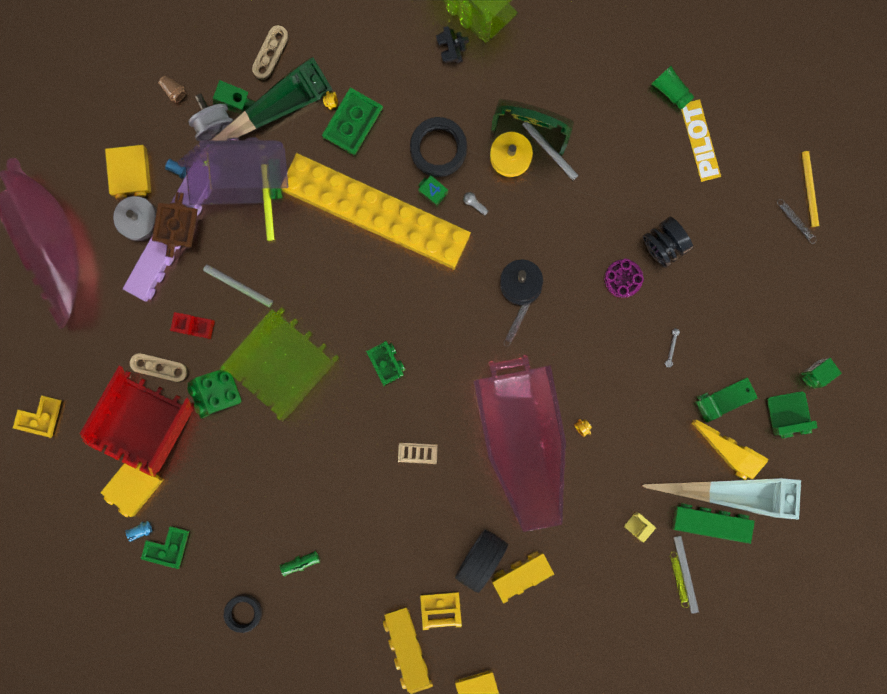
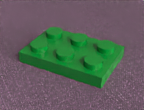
[322,87,383,156]

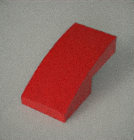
[170,312,215,339]

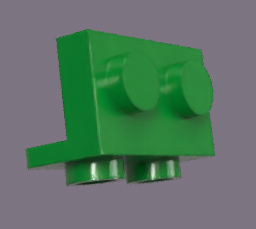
[366,341,405,386]

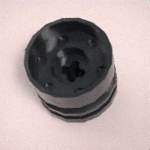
[642,216,693,268]

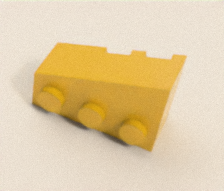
[491,551,554,604]

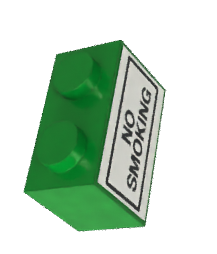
[802,358,842,389]

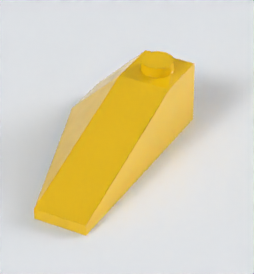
[692,420,769,480]

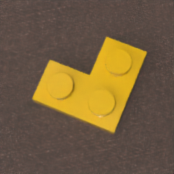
[13,395,62,438]

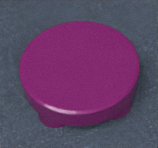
[604,259,644,298]

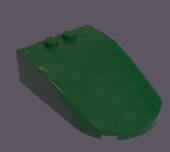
[490,99,574,156]

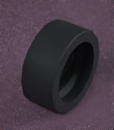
[223,594,262,633]

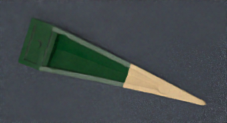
[194,57,333,157]

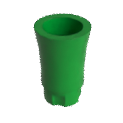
[652,66,694,109]

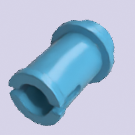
[165,159,190,179]
[125,521,152,542]

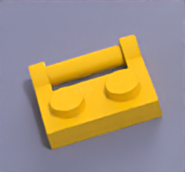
[420,592,462,630]

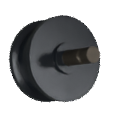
[501,259,543,305]

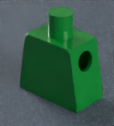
[213,80,255,114]

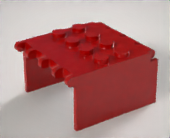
[80,365,194,477]

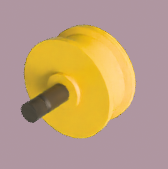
[490,132,533,177]

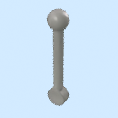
[665,328,680,367]

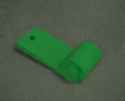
[696,377,758,423]

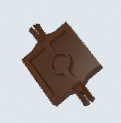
[152,192,198,258]

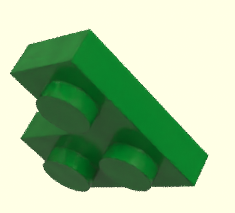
[141,526,189,569]

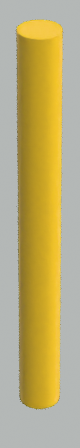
[802,151,819,227]

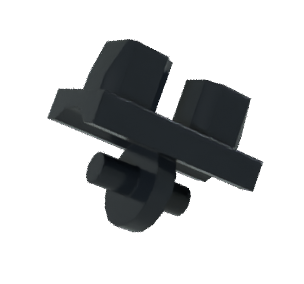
[436,26,469,63]

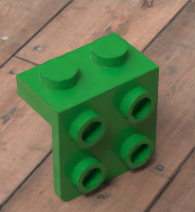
[187,368,241,419]
[767,391,818,438]

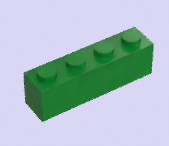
[671,503,755,544]

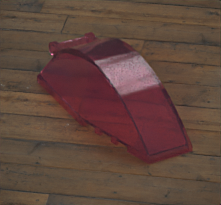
[0,158,79,329]
[473,355,566,532]

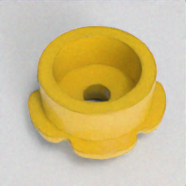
[323,91,338,110]
[574,419,592,437]

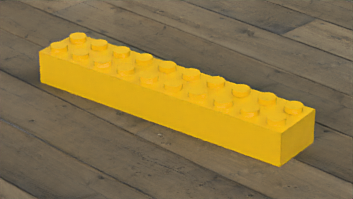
[280,153,471,270]

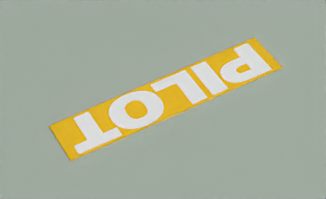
[681,99,721,182]

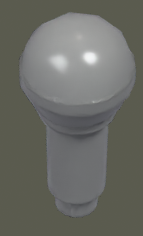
[463,192,488,215]

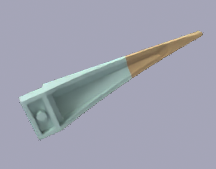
[642,478,801,520]

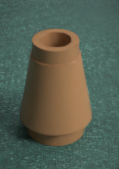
[158,75,186,103]

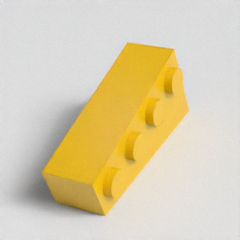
[383,608,433,694]

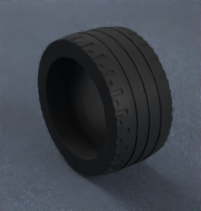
[410,117,467,177]
[455,530,508,593]

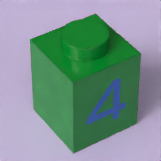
[418,175,448,207]

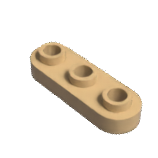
[252,25,288,80]
[130,353,188,382]

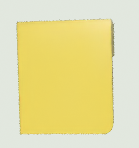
[624,512,656,543]

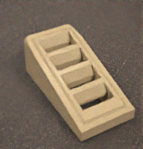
[398,443,438,464]

